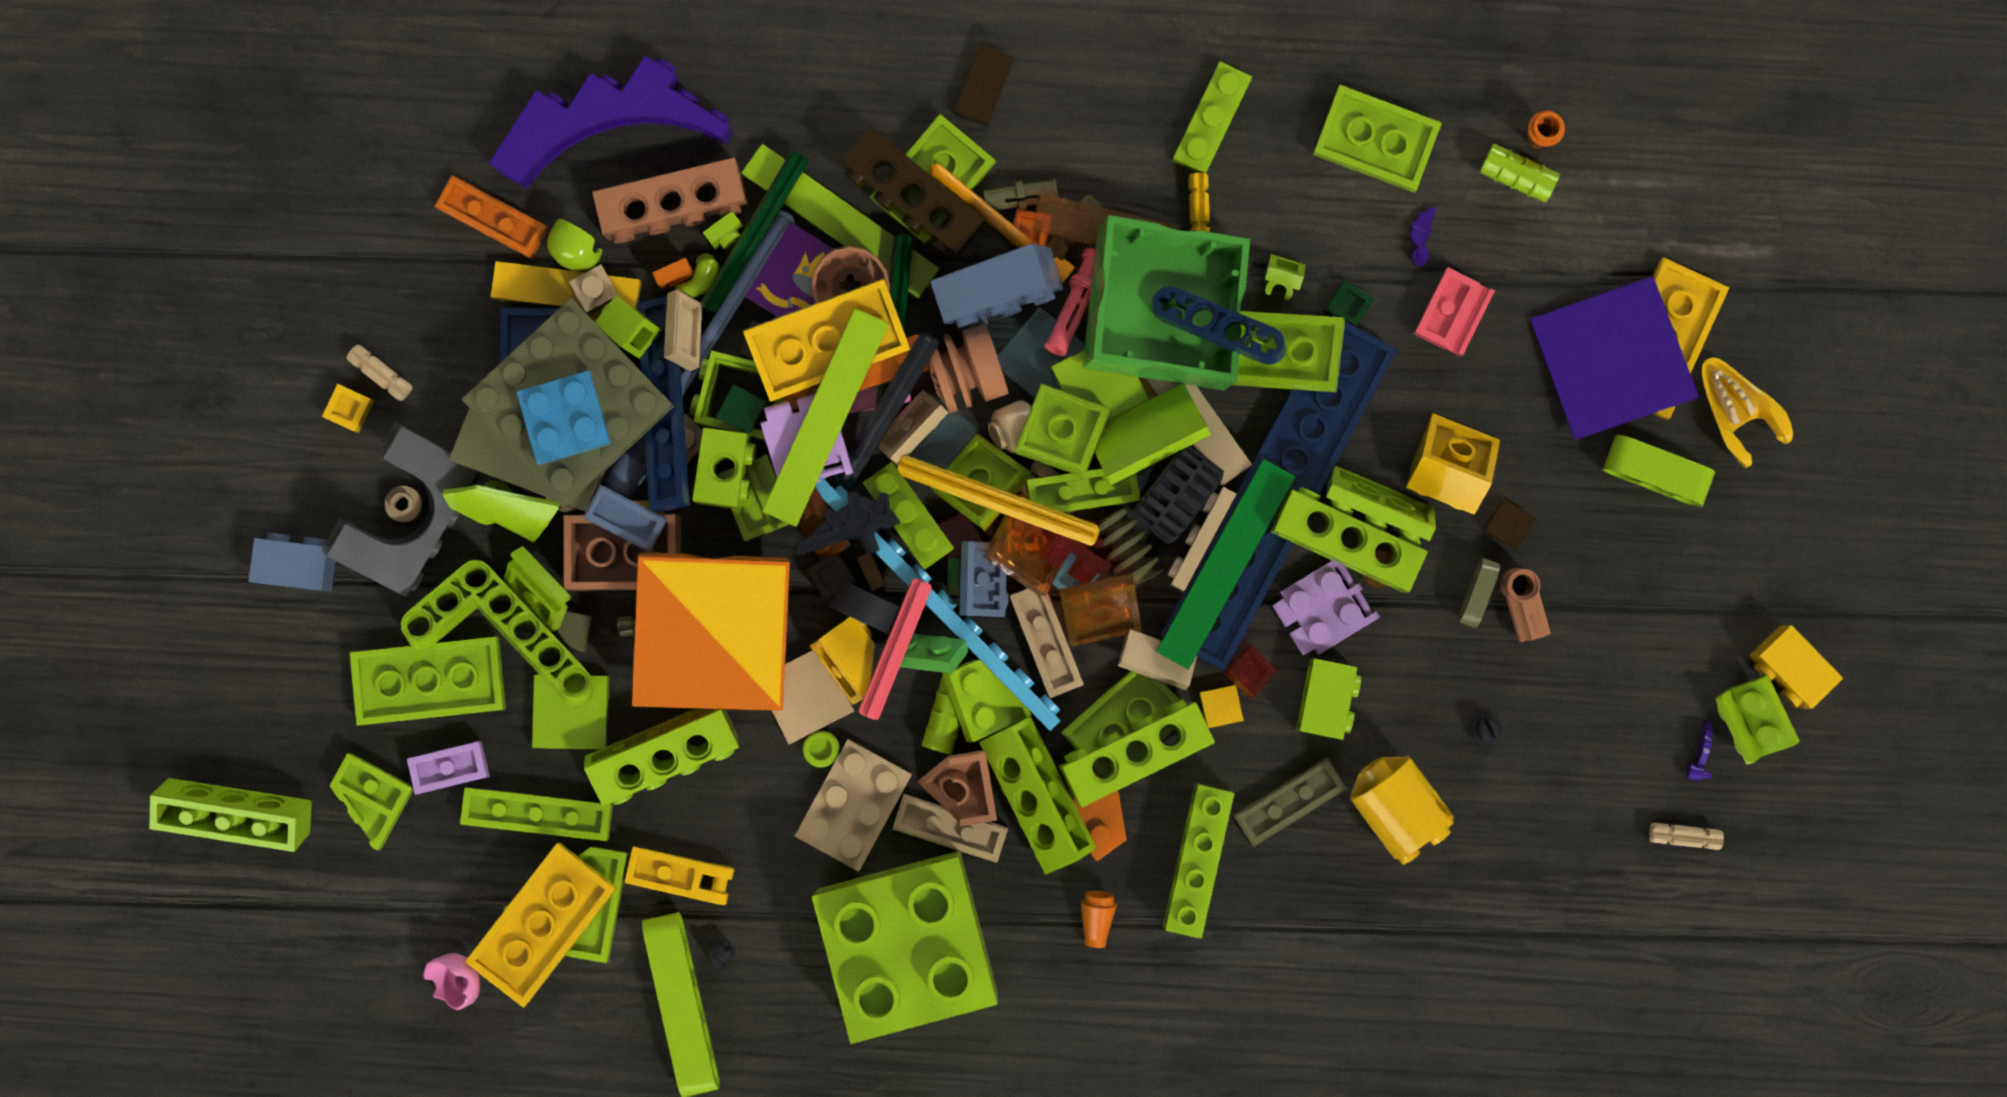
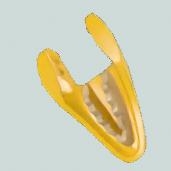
[1702,357,1793,468]

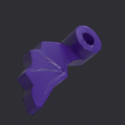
[1409,207,1437,266]
[1685,720,1713,781]

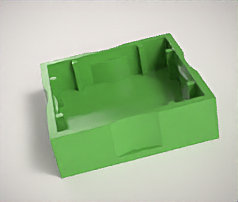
[1083,215,1250,391]

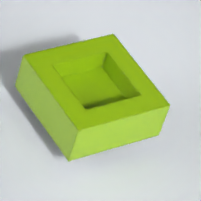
[703,211,744,250]

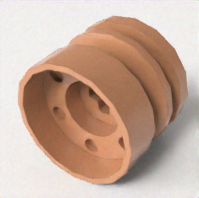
[811,246,890,303]
[927,321,1009,414]

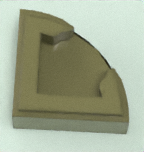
[557,611,593,652]

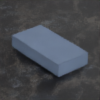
[583,485,667,552]

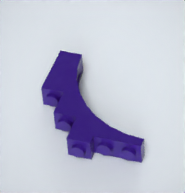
[489,55,734,190]

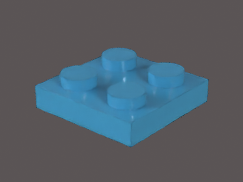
[517,371,611,465]

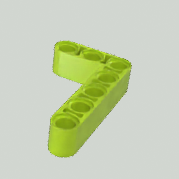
[401,560,593,706]

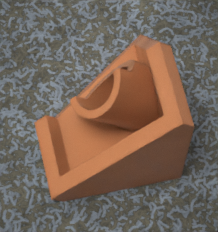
[917,750,997,826]

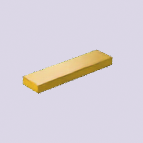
[491,261,641,313]

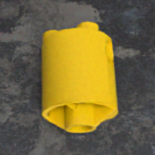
[1350,755,1454,865]

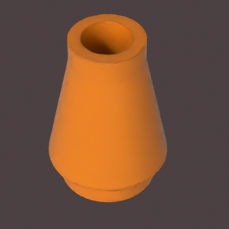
[1527,110,1565,148]
[1080,891,1117,948]

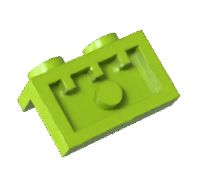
[1715,674,1800,765]

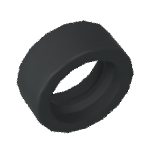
[829,580,900,634]

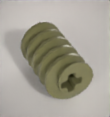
[1098,505,1164,588]

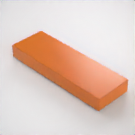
[434,175,549,260]

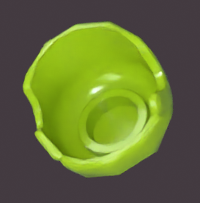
[547,219,602,271]

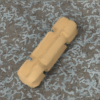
[346,344,412,401]
[1649,823,1724,850]

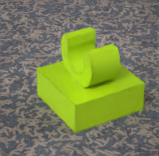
[1264,254,1306,301]

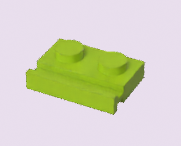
[718,454,791,542]
[503,546,571,633]

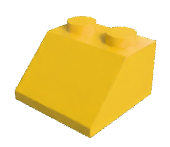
[1406,413,1500,515]

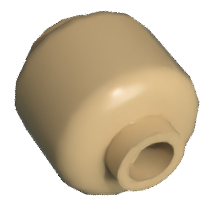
[988,400,1031,453]

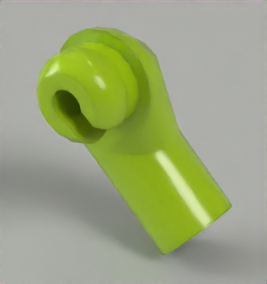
[675,253,719,298]

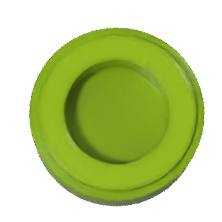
[803,730,840,767]

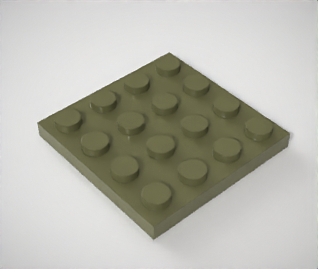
[462,298,674,508]

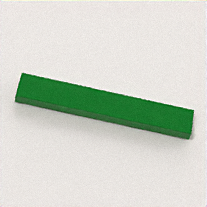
[1155,459,1296,670]

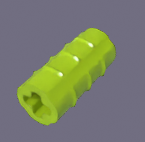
[1479,143,1560,203]
[921,675,961,755]

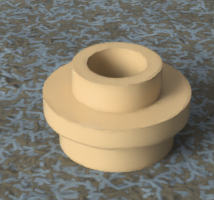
[385,486,422,523]

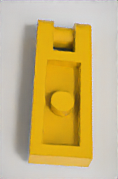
[624,846,734,905]

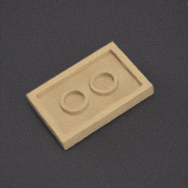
[795,739,912,872]

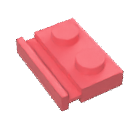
[1413,267,1495,357]

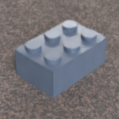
[930,243,1064,329]

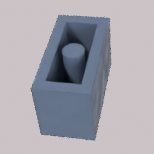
[248,533,336,592]

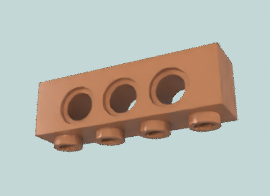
[592,158,749,243]

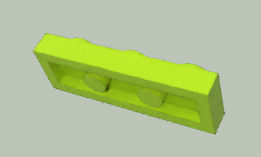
[1172,61,1252,173]
[863,462,954,570]
[1025,469,1141,513]

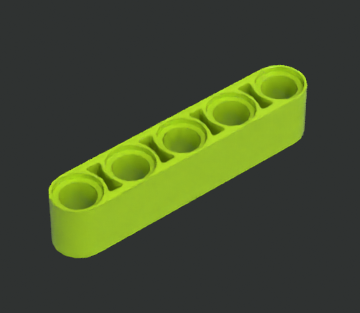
[642,912,720,1097]

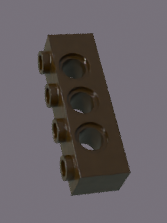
[842,127,985,259]

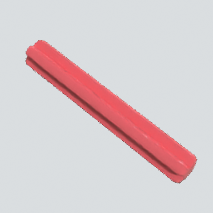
[859,578,932,720]

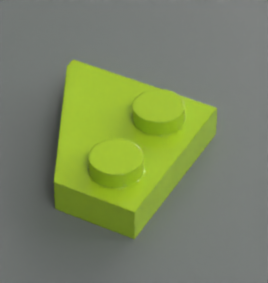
[942,660,1032,742]
[330,753,414,851]

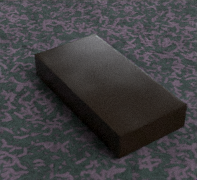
[954,45,1014,127]

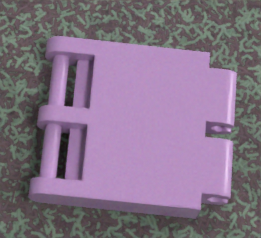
[760,393,853,484]
[1272,561,1380,655]

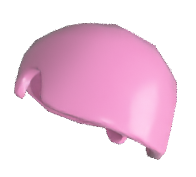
[423,953,481,1010]

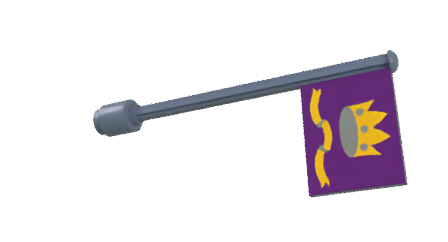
[602,211,860,498]

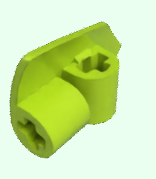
[442,480,560,542]

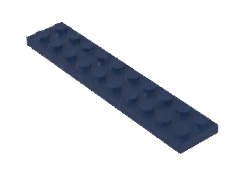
[1159,315,1397,671]

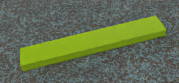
[741,144,940,299]
[762,307,889,527]

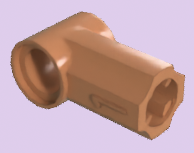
[1499,568,1551,642]

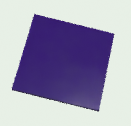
[1530,276,1699,440]

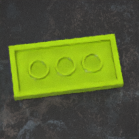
[350,637,506,726]

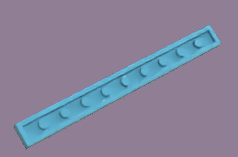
[815,468,1061,731]

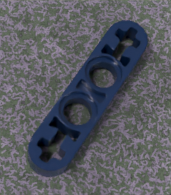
[1152,286,1287,365]

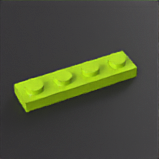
[460,787,613,841]

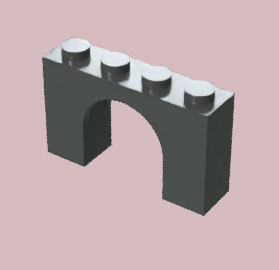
[322,422,479,597]

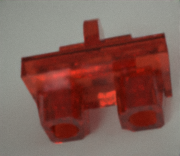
[1040,520,1112,586]

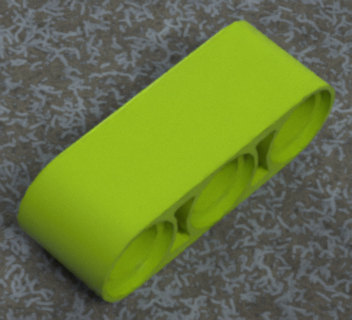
[1603,435,1715,507]

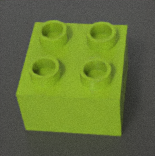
[812,851,998,1044]

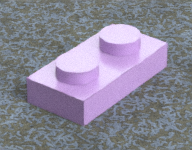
[407,741,490,795]

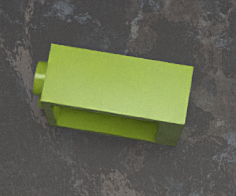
[690,351,784,442]

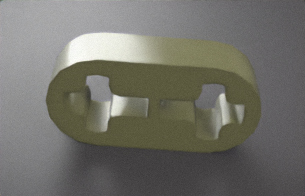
[1458,557,1500,629]

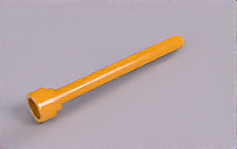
[929,163,1075,283]

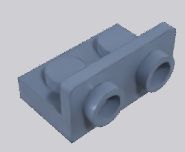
[959,541,1009,617]

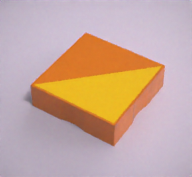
[632,552,790,711]

